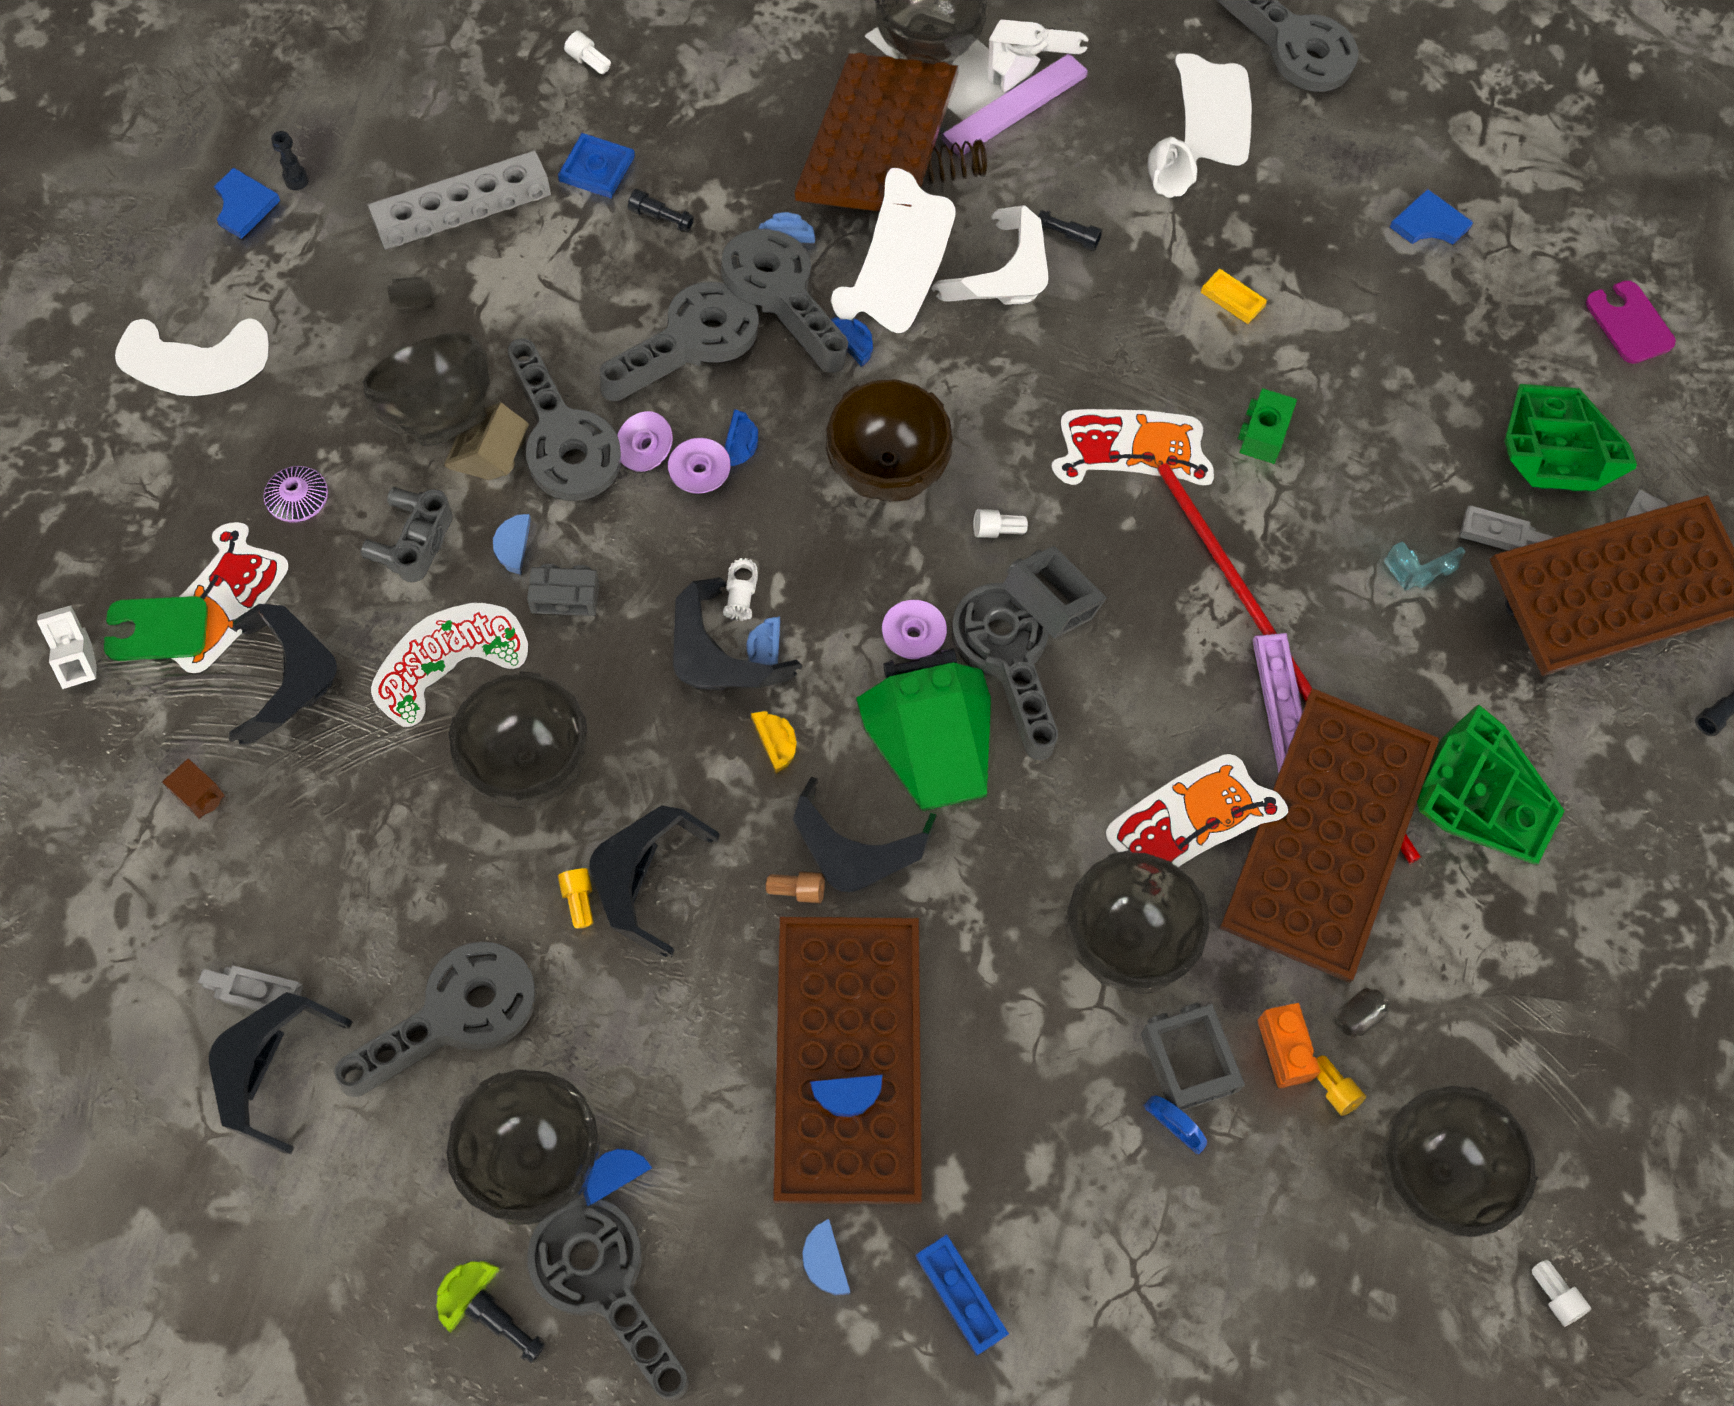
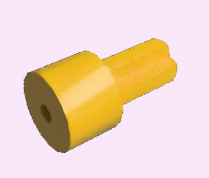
[558,868,593,929]
[1316,1055,1366,1116]

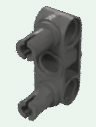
[361,487,453,582]

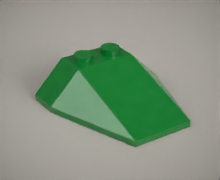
[1504,384,1637,491]
[856,662,991,811]
[1417,705,1565,865]

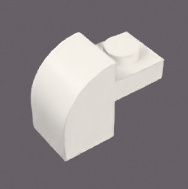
[37,605,97,689]

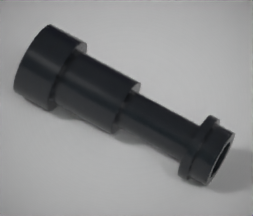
[271,131,309,191]
[627,188,694,232]
[1038,210,1103,252]
[883,648,957,679]
[1695,691,1734,736]
[464,1289,546,1364]

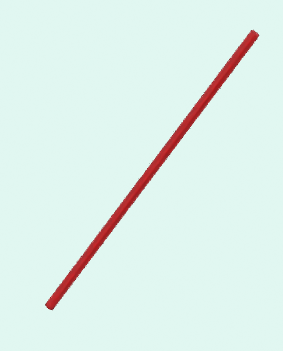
[1157,463,1421,864]

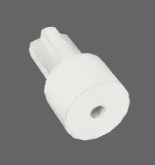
[564,30,611,74]
[973,509,1028,538]
[1532,1260,1592,1327]

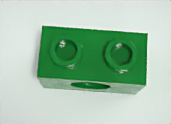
[1237,388,1297,464]

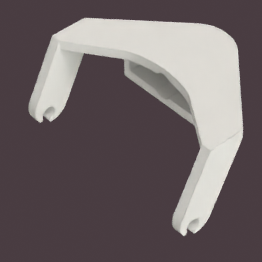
[988,20,1089,94]
[932,205,1048,305]

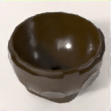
[826,379,953,502]

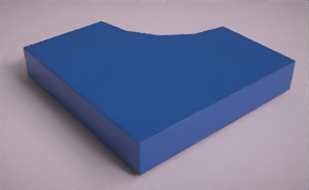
[214,168,281,239]
[1390,189,1473,245]

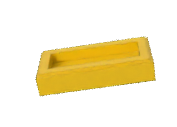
[1200,268,1267,324]

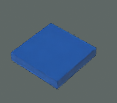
[558,133,635,199]

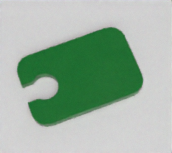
[104,596,208,661]

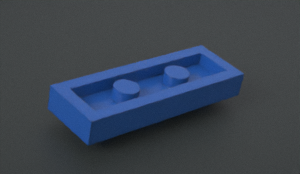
[915,1235,1009,1356]

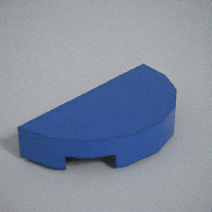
[831,317,873,367]
[724,409,758,466]
[810,1075,882,1117]
[1143,1095,1207,1155]
[583,1149,653,1207]

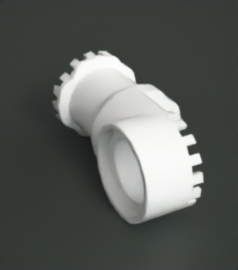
[723,558,758,621]

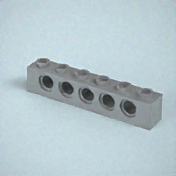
[368,150,551,250]

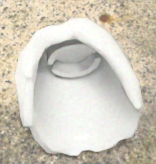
[1148,136,1197,198]

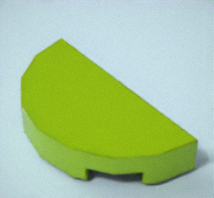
[437,1261,500,1333]

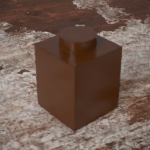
[162,759,225,819]

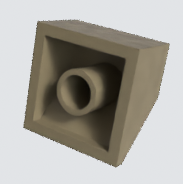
[443,402,529,480]

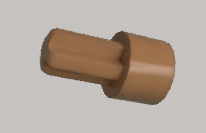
[766,871,825,904]

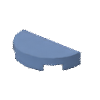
[758,212,815,243]
[493,514,531,575]
[746,616,780,665]
[802,1219,850,1296]

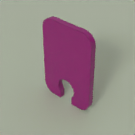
[1586,280,1676,364]

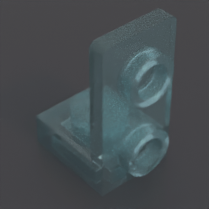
[1384,541,1466,591]

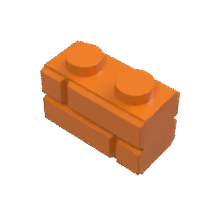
[1257,1003,1321,1088]

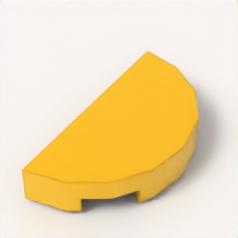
[751,711,797,774]

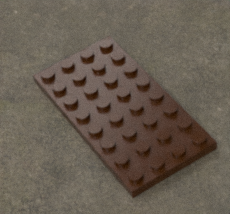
[795,53,958,211]
[1489,495,1734,676]
[1219,688,1439,983]
[773,917,922,1204]

